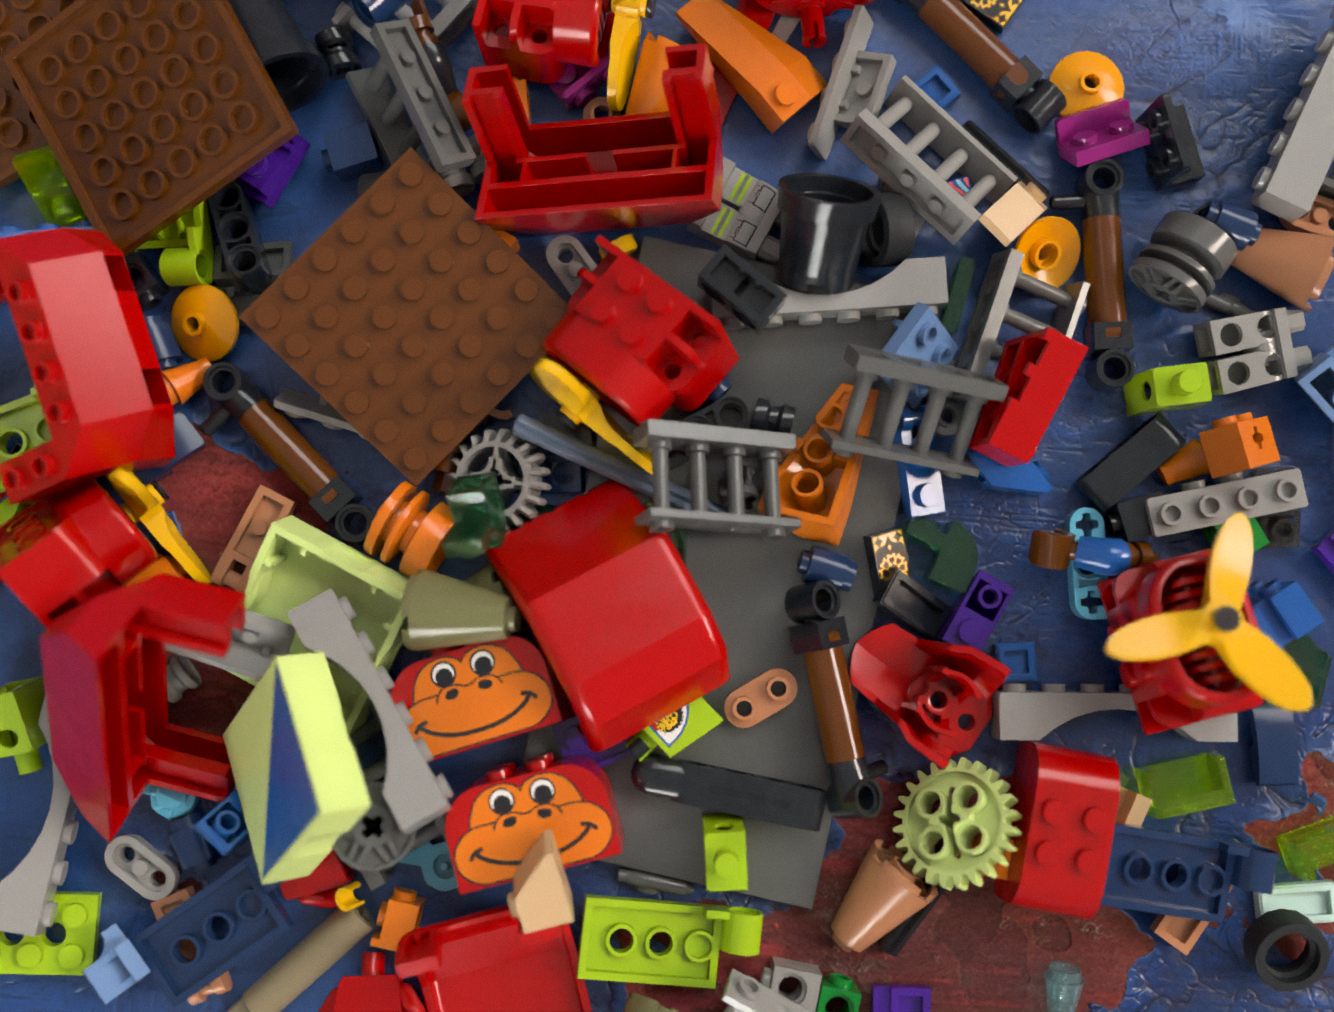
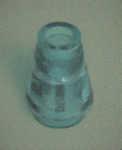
[1044,961,1085,1012]

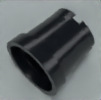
[228,0,329,113]
[777,173,882,294]

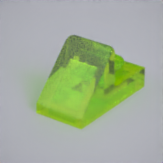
[12,145,87,226]

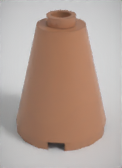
[1231,228,1334,313]
[831,839,938,952]

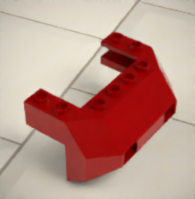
[462,43,723,235]
[0,227,175,504]
[40,573,245,844]

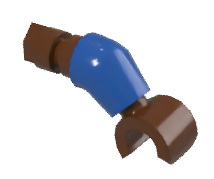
[1028,528,1160,576]

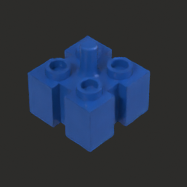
[1246,579,1324,650]

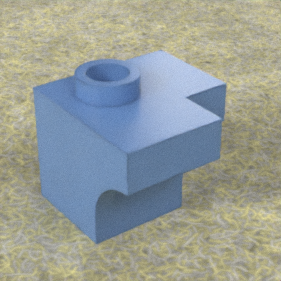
[82,923,151,1005]

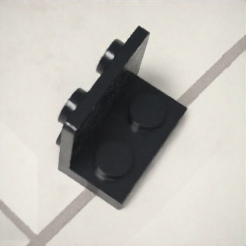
[1135,93,1205,191]

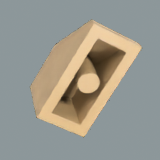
[978,181,1047,247]
[508,828,574,934]

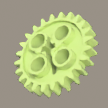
[893,757,1022,891]

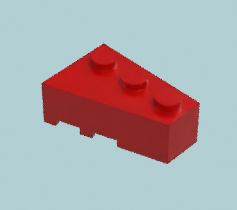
[968,327,1089,467]

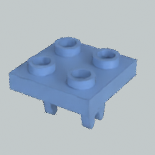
[881,301,959,409]

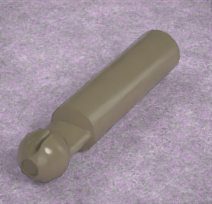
[226,905,376,1012]

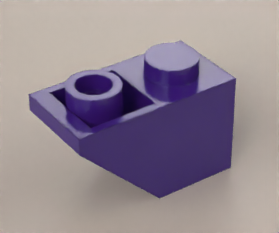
[936,570,1015,651]

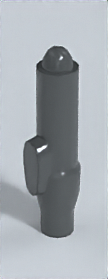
[1203,293,1255,317]
[617,868,694,896]

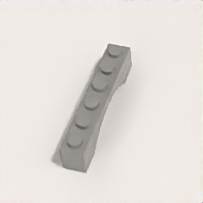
[710,256,949,330]
[286,588,454,835]
[991,683,1238,742]
[0,694,79,936]

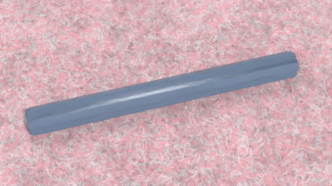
[512,414,728,513]

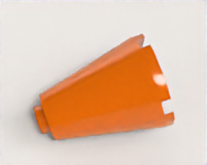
[625,32,715,115]

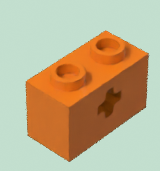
[1199,412,1280,479]

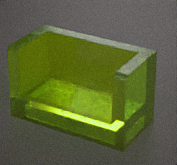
[1134,752,1235,820]
[1275,816,1334,882]

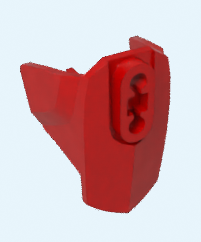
[849,623,1011,769]

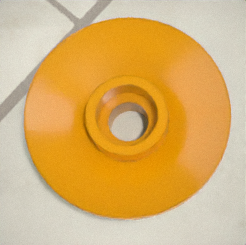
[1049,51,1124,117]
[1015,216,1081,288]
[171,284,239,362]

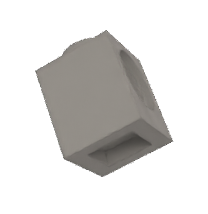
[760,956,822,1012]

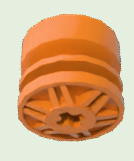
[363,481,465,578]

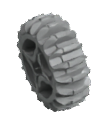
[447,428,552,534]

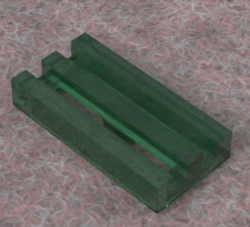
[939,256,976,337]

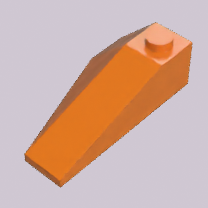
[675,0,828,134]
[757,383,880,546]

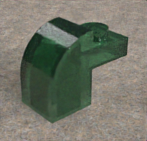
[442,472,506,559]
[903,516,978,594]

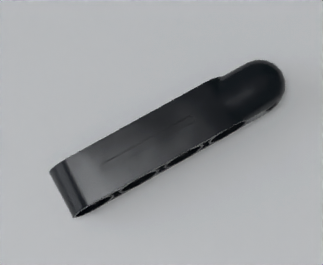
[631,753,827,832]

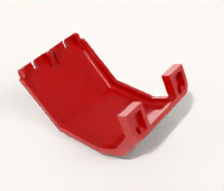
[484,479,730,752]
[395,905,592,1012]

